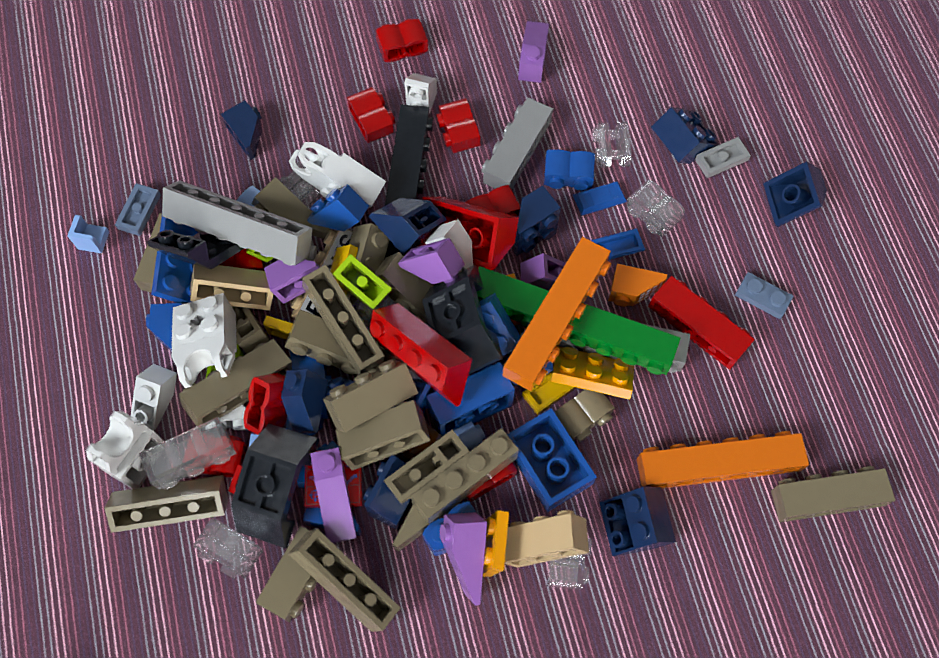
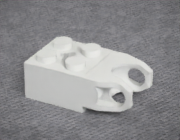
[289,142,386,208]
[172,293,237,388]
[86,411,169,489]

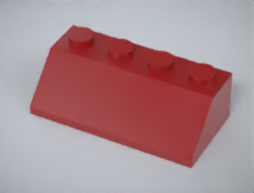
[419,197,519,270]
[369,303,473,407]

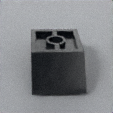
[147,230,245,270]
[422,265,503,375]
[231,424,319,548]

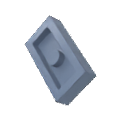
[115,183,161,236]
[735,272,793,319]

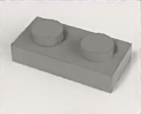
[695,137,751,178]

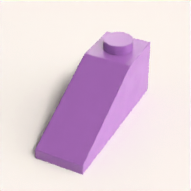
[518,21,549,83]
[310,448,356,543]
[440,512,487,605]

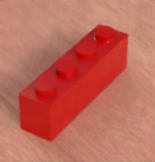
[648,276,755,370]

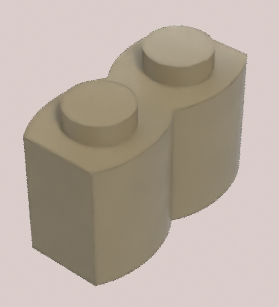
[554,389,615,443]

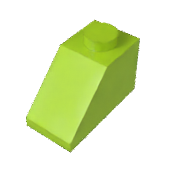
[332,254,392,310]

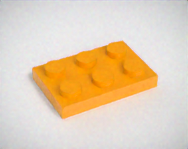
[551,346,634,399]

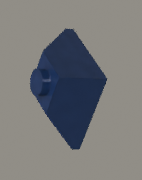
[763,161,827,227]

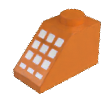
[608,264,667,307]

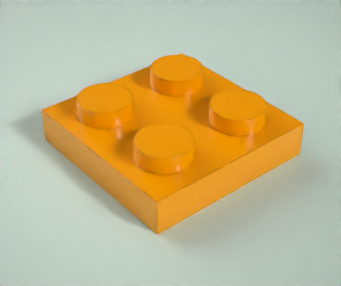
[483,511,509,577]

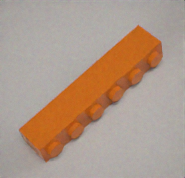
[503,237,611,392]
[636,431,809,488]

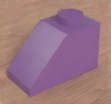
[398,238,465,284]
[520,253,566,291]
[264,260,320,304]

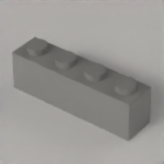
[481,97,553,190]

